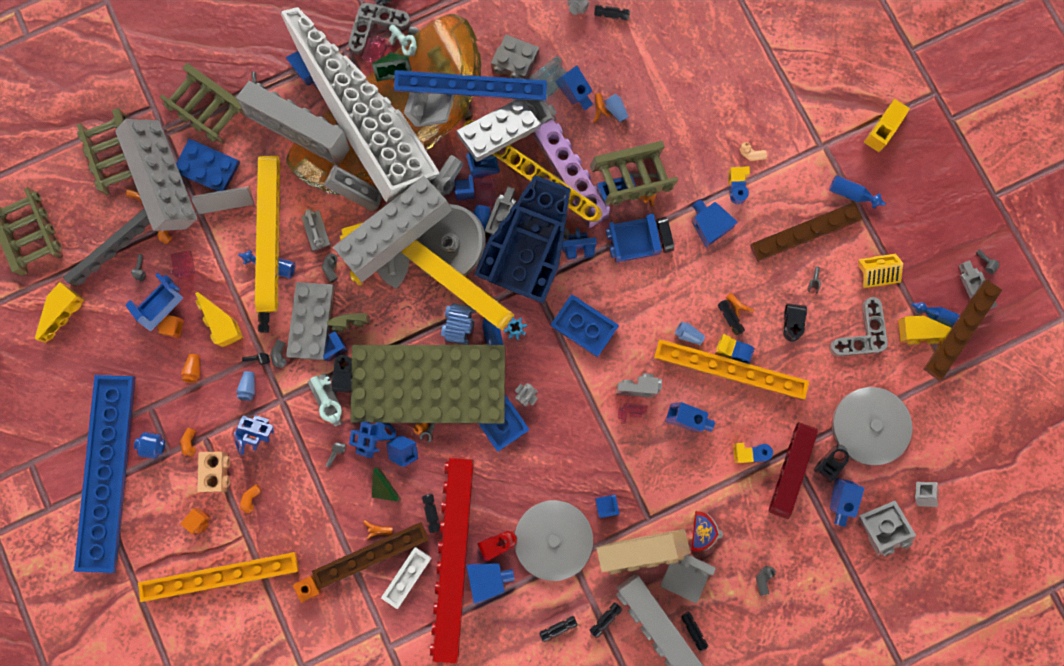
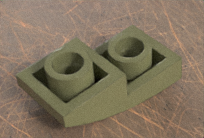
[327,313,370,332]

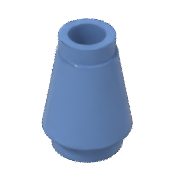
[604,94,629,123]
[675,321,705,345]
[236,371,255,401]

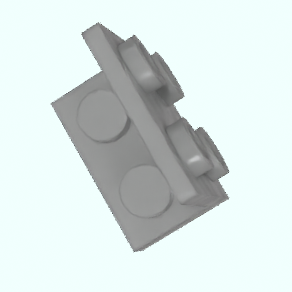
[404,92,455,127]
[661,554,716,603]

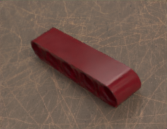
[768,422,818,520]

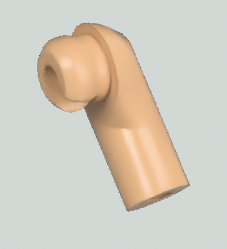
[740,142,767,161]

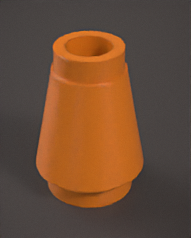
[180,354,200,383]

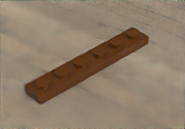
[750,202,863,262]
[923,279,1002,381]
[312,522,429,589]

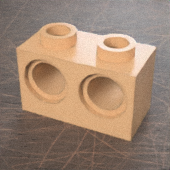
[197,452,230,492]

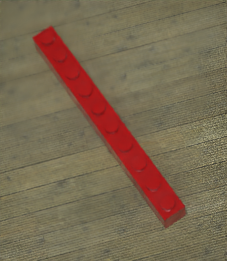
[430,458,474,664]

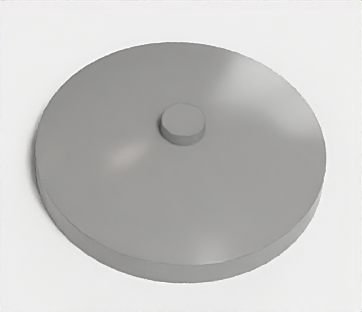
[417,204,485,277]
[832,387,913,465]
[515,500,593,581]

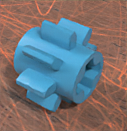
[504,317,527,341]

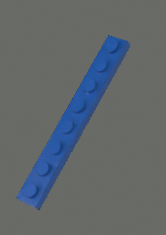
[394,70,547,101]

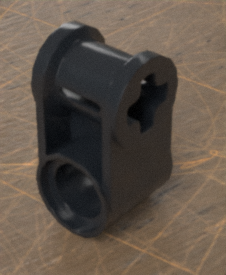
[783,303,807,342]
[332,355,353,393]
[813,445,849,483]

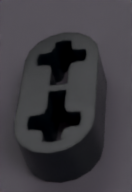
[656,217,674,253]

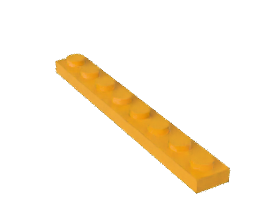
[654,339,810,400]
[138,552,299,602]

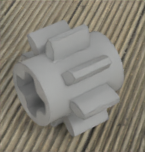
[567,0,590,16]
[515,383,538,407]

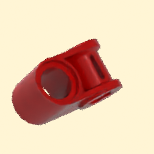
[477,530,517,562]

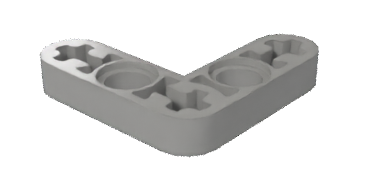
[348,3,411,55]
[829,297,888,356]

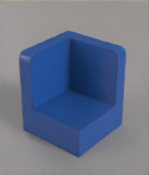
[455,175,475,200]
[323,331,348,362]
[386,435,418,467]
[595,495,619,518]

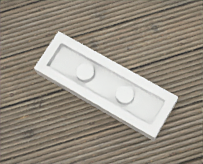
[381,547,432,609]

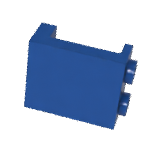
[606,214,662,263]
[125,273,183,331]

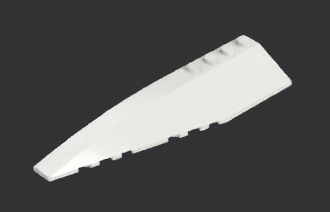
[281,7,440,203]

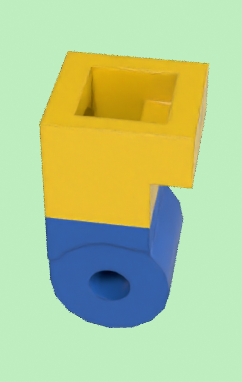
[728,166,750,205]
[715,334,755,363]
[733,443,773,464]

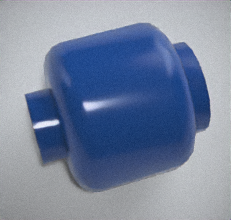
[134,432,165,459]

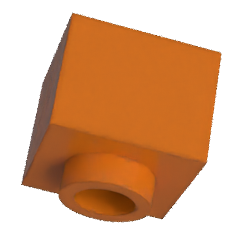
[158,315,184,338]
[180,508,211,534]
[292,575,322,603]

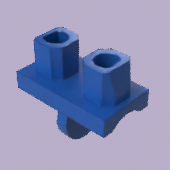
[562,228,597,260]

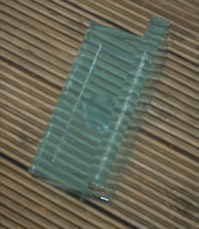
[529,55,567,97]

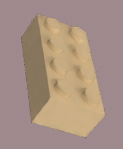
[597,529,690,574]

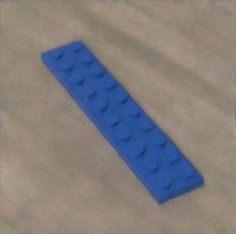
[74,375,136,573]

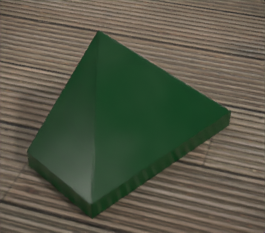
[372,52,412,82]
[372,467,401,502]

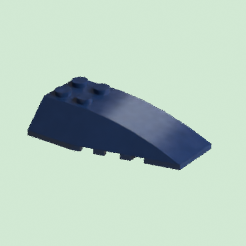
[474,175,571,304]

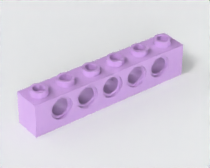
[533,119,610,228]

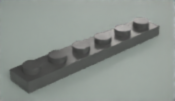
[63,208,150,287]

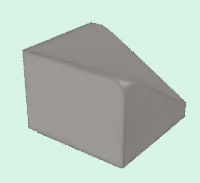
[915,482,939,507]

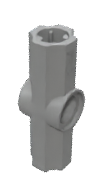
[430,155,464,196]

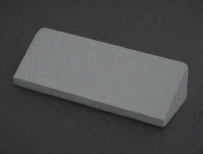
[324,165,382,211]
[192,186,254,214]

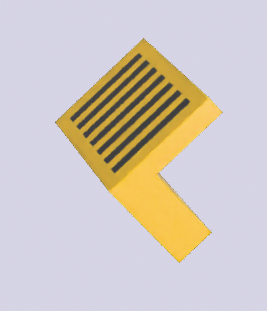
[858,254,903,288]

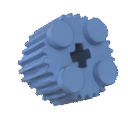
[441,303,475,345]

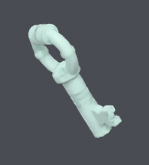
[389,25,417,57]
[310,376,342,424]

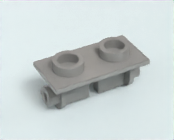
[301,209,330,251]

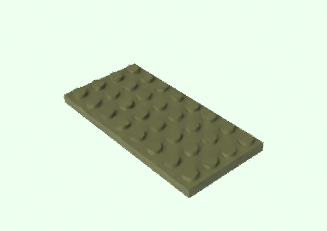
[351,345,506,423]

